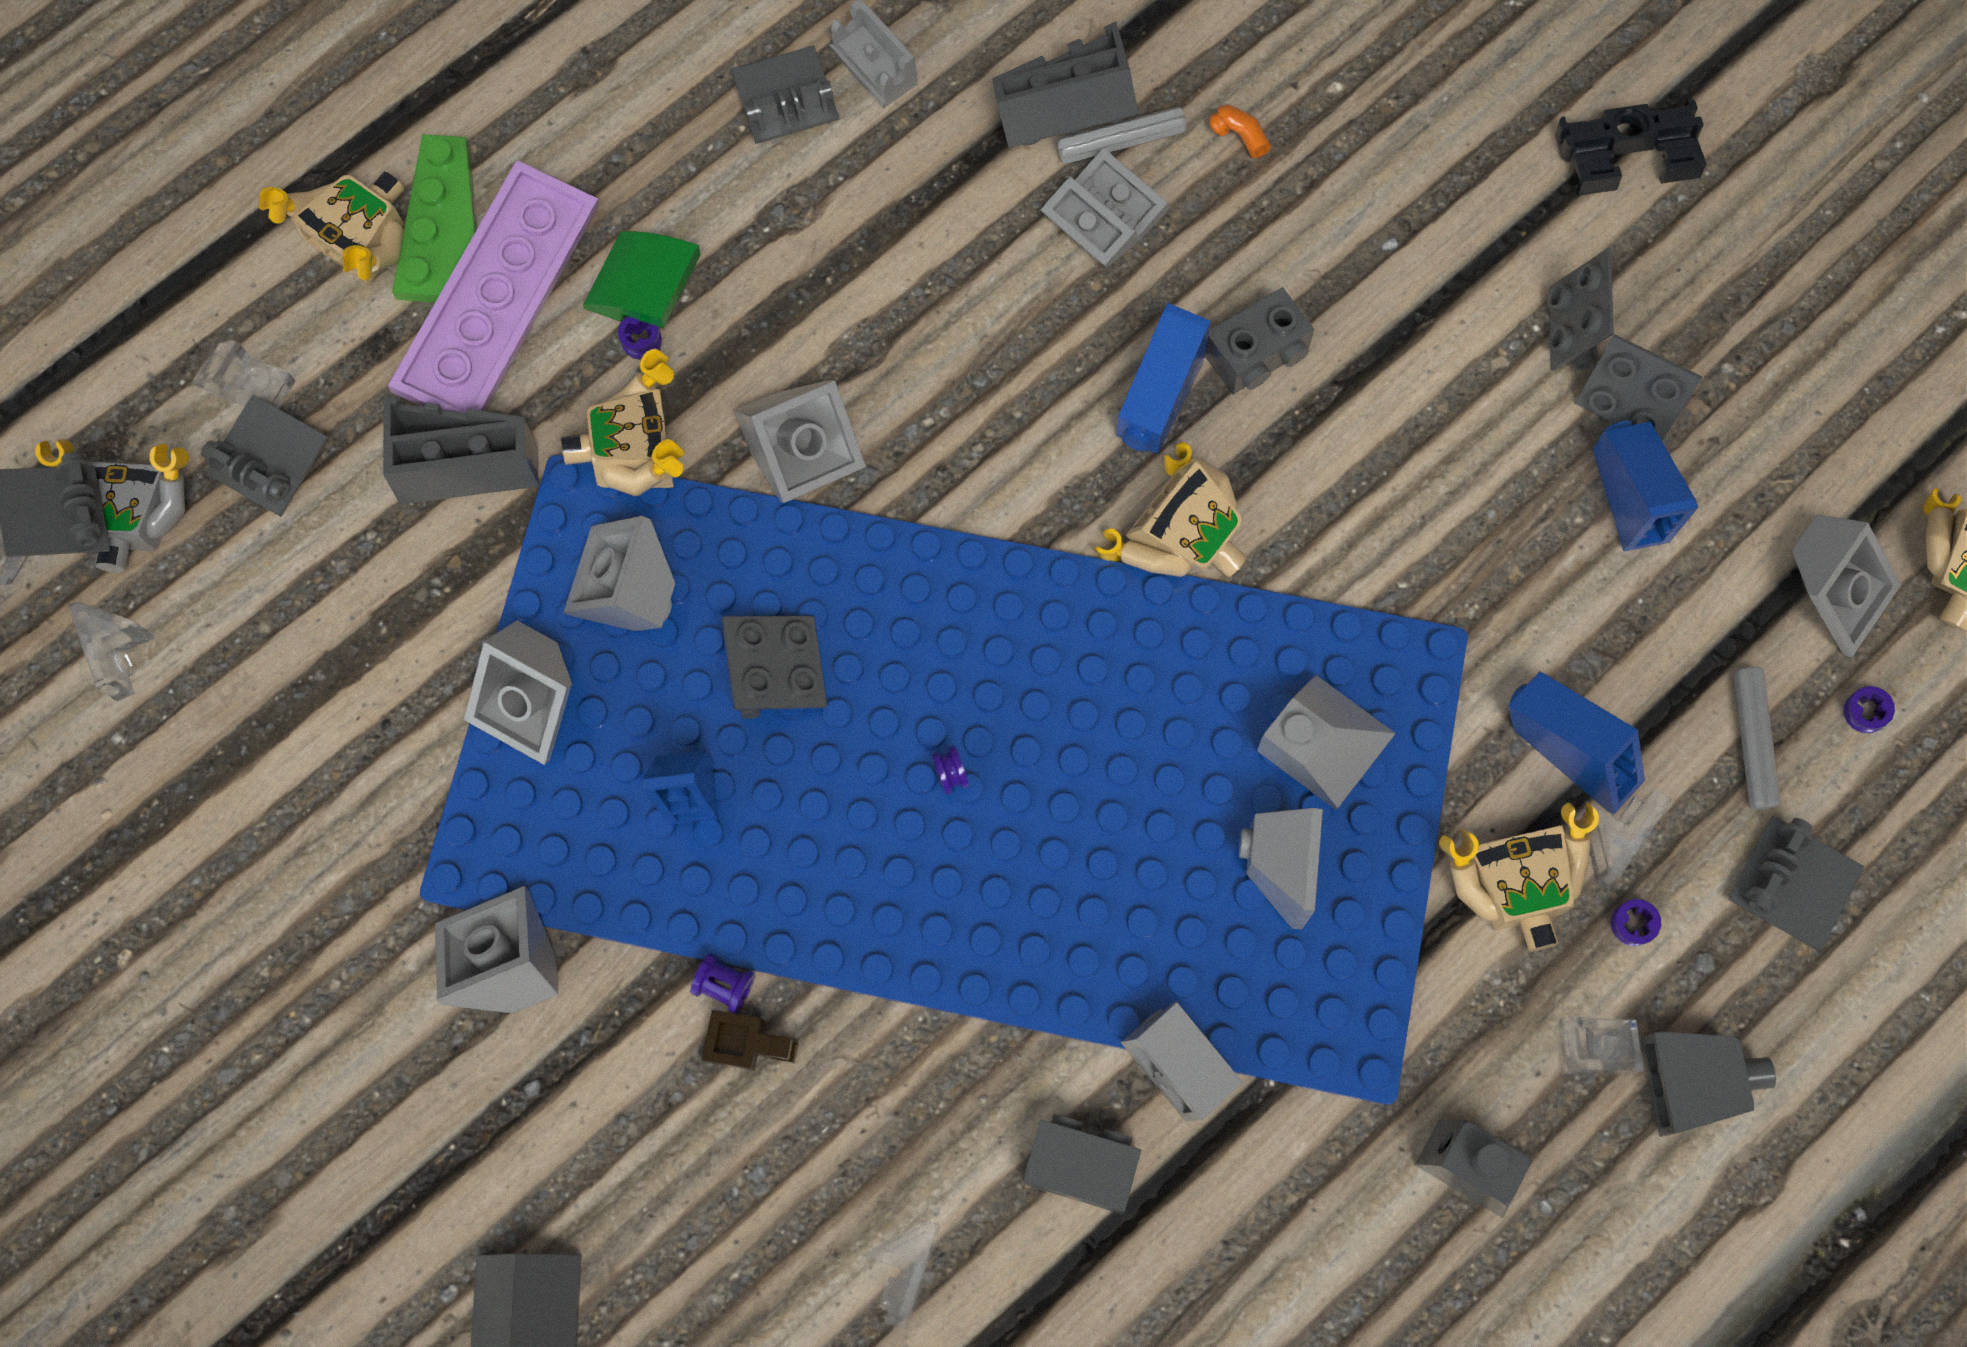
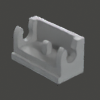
[830,0,918,109]
[1121,1002,1243,1121]

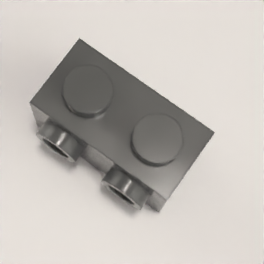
[1205,287,1314,395]
[1023,1114,1142,1215]

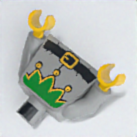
[35,439,189,573]

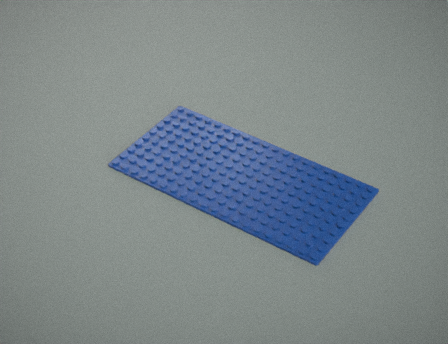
[420,455,1468,1105]

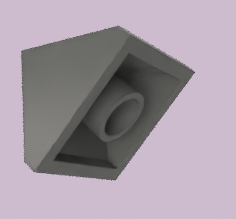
[471,1254,582,1347]

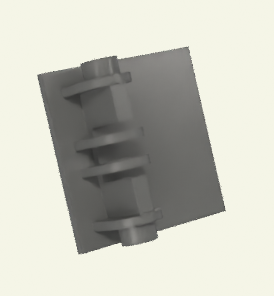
[731,45,840,144]
[1547,248,1614,371]
[1575,334,1702,441]
[201,394,329,517]
[0,453,110,557]
[722,616,827,719]
[1728,815,1864,952]

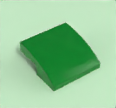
[583,231,701,329]

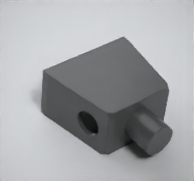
[1640,1032,1776,1137]
[1414,1119,1533,1218]

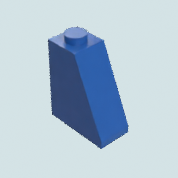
[1116,303,1211,454]
[1592,421,1698,552]
[1508,671,1645,815]

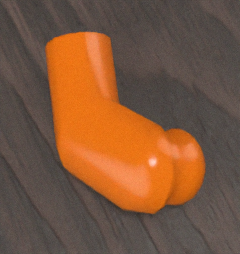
[1209,104,1271,158]

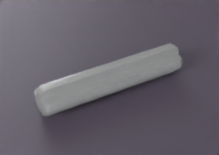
[1057,107,1186,164]
[1734,667,1780,810]

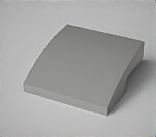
[1040,148,1171,268]

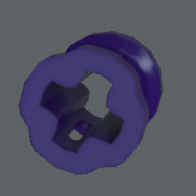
[690,953,756,1014]

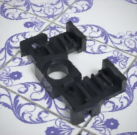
[1555,98,1707,196]

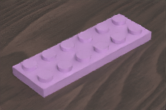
[388,160,599,413]

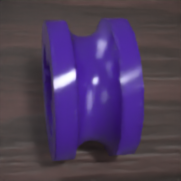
[618,316,662,360]
[1843,686,1895,733]
[931,746,969,795]
[1611,899,1661,946]

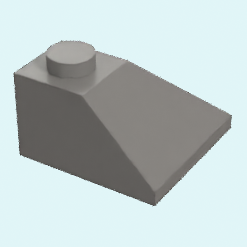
[734,380,866,503]
[1792,515,1901,657]
[563,516,675,631]
[464,621,572,765]
[1257,675,1396,810]
[1239,808,1323,930]
[435,886,559,1013]

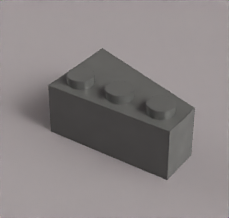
[992,22,1139,148]

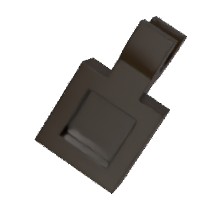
[701,1010,799,1071]

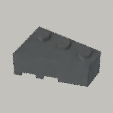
[383,396,539,505]

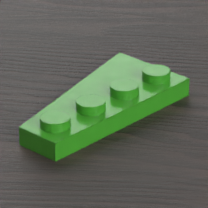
[392,134,477,303]

